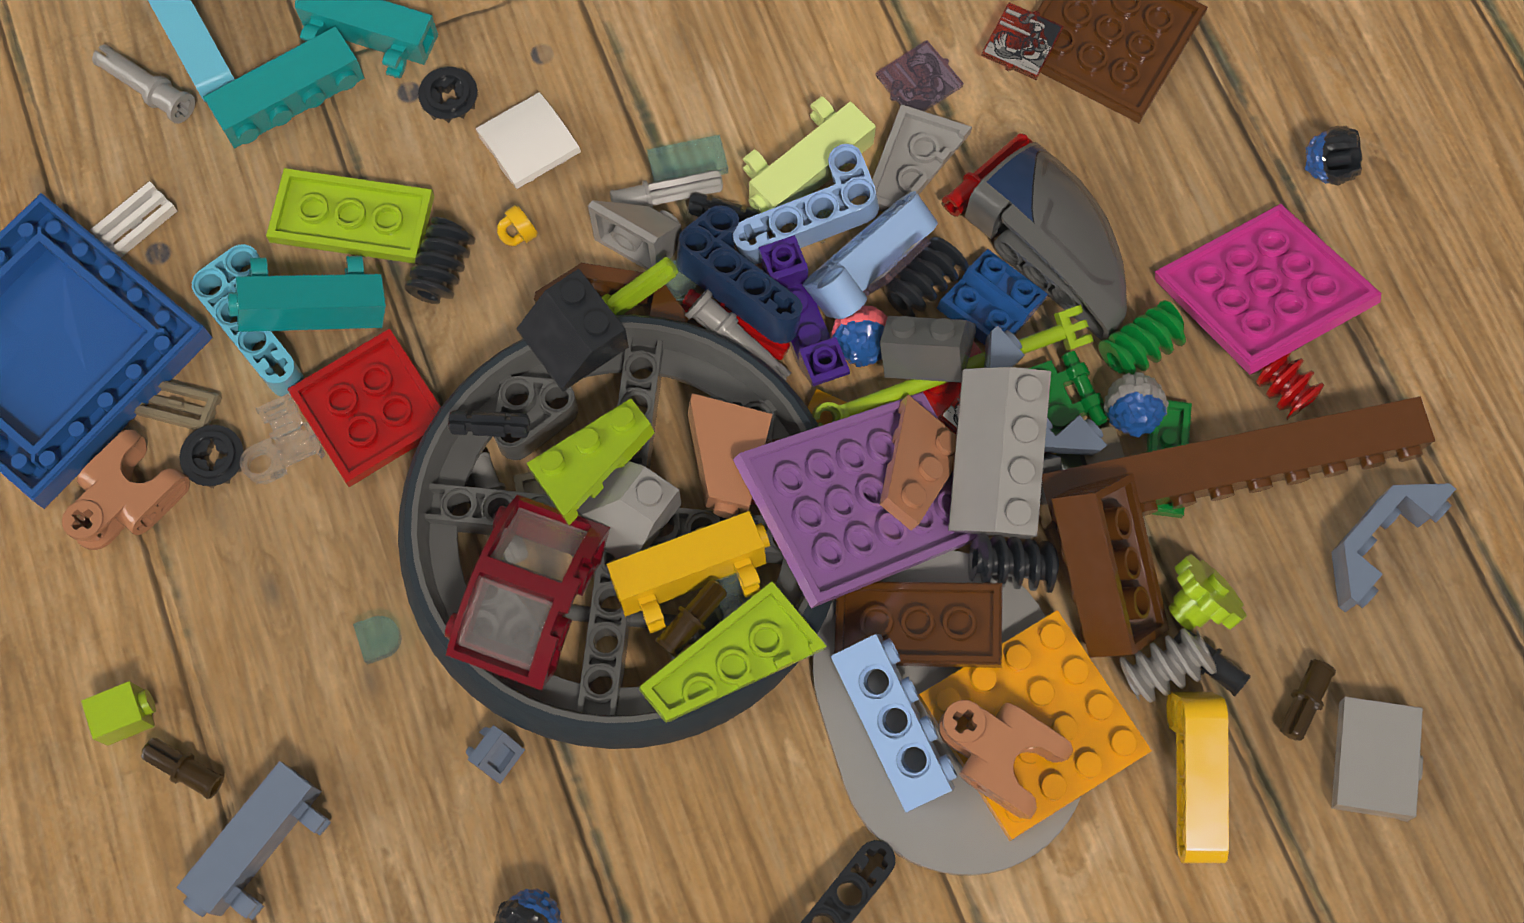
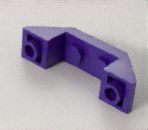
[759,235,850,387]

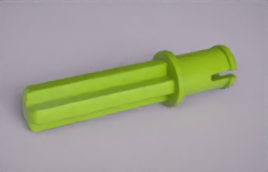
[602,257,679,315]

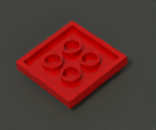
[287,328,441,487]

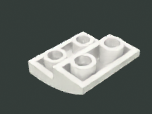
[475,92,581,189]

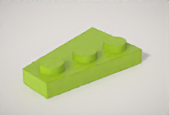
[526,399,655,525]

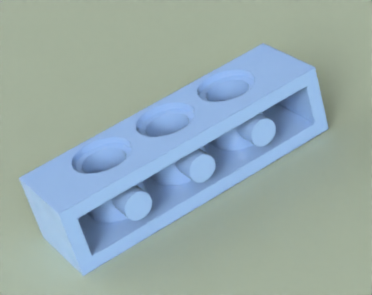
[831,634,958,813]

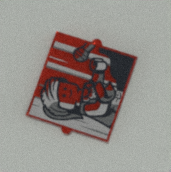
[981,2,1064,80]

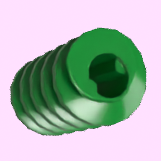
[1098,300,1186,375]

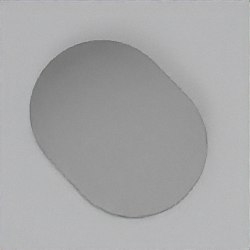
[813,550,1081,876]

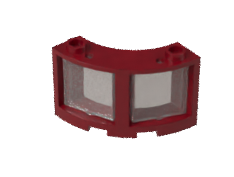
[444,494,610,690]

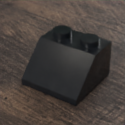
[516,268,629,392]

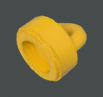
[497,205,538,246]

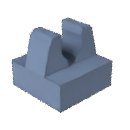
[466,725,525,784]

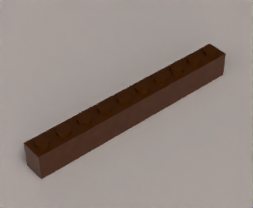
[1039,396,1435,533]

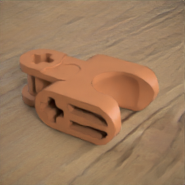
[62,430,190,550]
[938,700,1073,819]

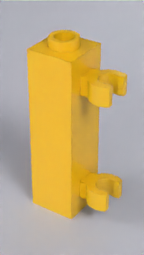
[606,511,770,633]

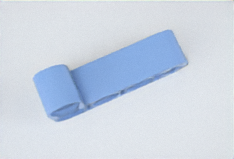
[733,144,879,264]
[803,191,938,319]

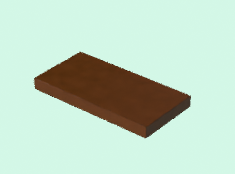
[834,582,1003,668]

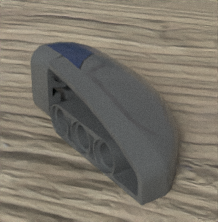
[965,142,1127,341]

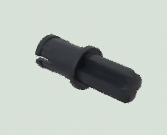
[1174,628,1251,696]

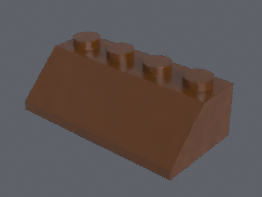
[1051,473,1169,658]

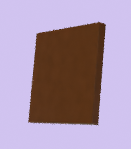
[1013,0,1208,124]

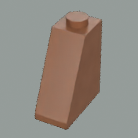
[688,393,772,519]

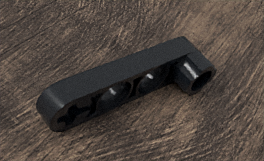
[801,840,896,923]

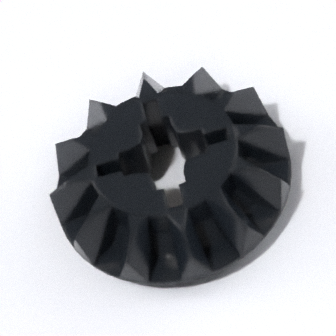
[418,67,479,123]
[179,425,246,489]

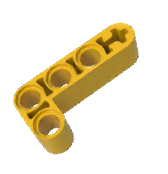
[1166,692,1229,863]

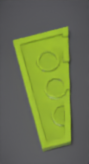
[639,581,827,723]

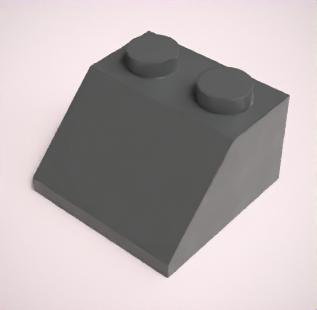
[880,316,976,383]

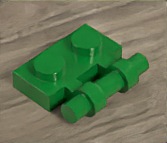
[1028,351,1108,435]

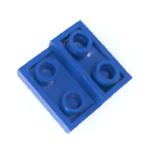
[937,249,1048,345]

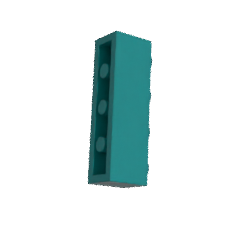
[203,26,365,149]

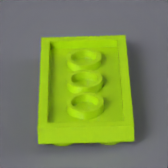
[266,168,435,264]

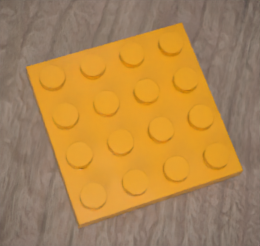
[919,610,1152,841]

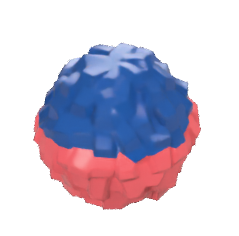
[831,305,888,367]

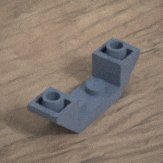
[984,326,1107,456]
[1331,483,1456,612]

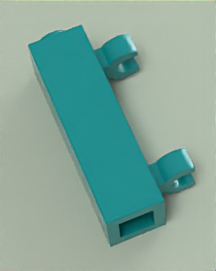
[295,0,438,79]
[228,256,386,332]

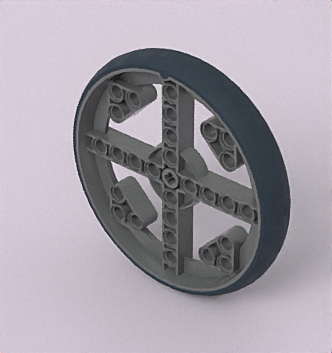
[398,315,833,749]

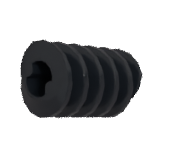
[404,217,475,304]
[883,237,969,317]
[968,533,1059,593]

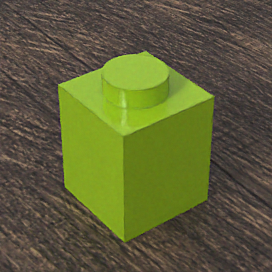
[81,681,156,746]

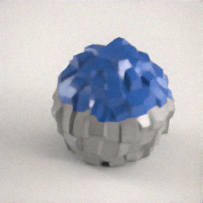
[1103,372,1169,437]

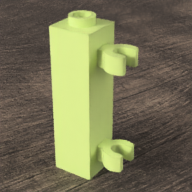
[743,96,876,213]

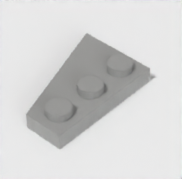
[865,104,972,212]

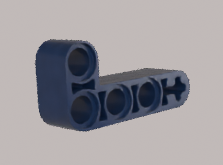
[676,205,803,344]

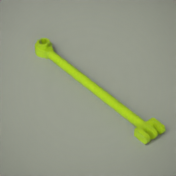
[812,304,1094,427]

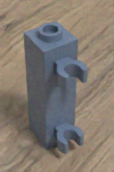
[177,761,331,920]

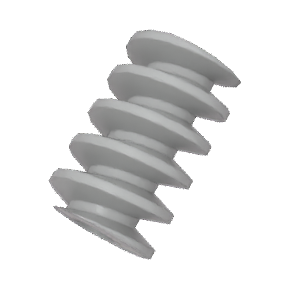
[1120,627,1217,703]

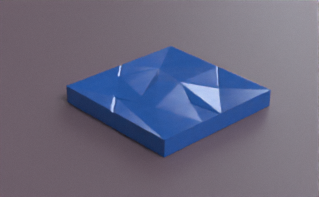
[0,193,212,509]

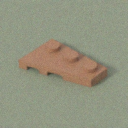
[879,395,957,530]

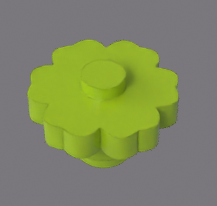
[1169,554,1247,630]

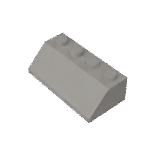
[948,367,1051,539]

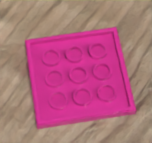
[1155,204,1382,375]

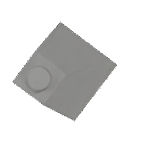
[588,200,682,270]
[577,461,681,559]

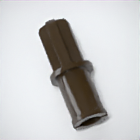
[655,579,727,658]
[1280,659,1336,741]
[141,738,224,799]

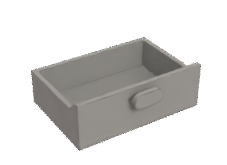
[1331,697,1423,822]

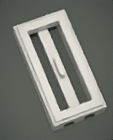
[90,181,177,258]

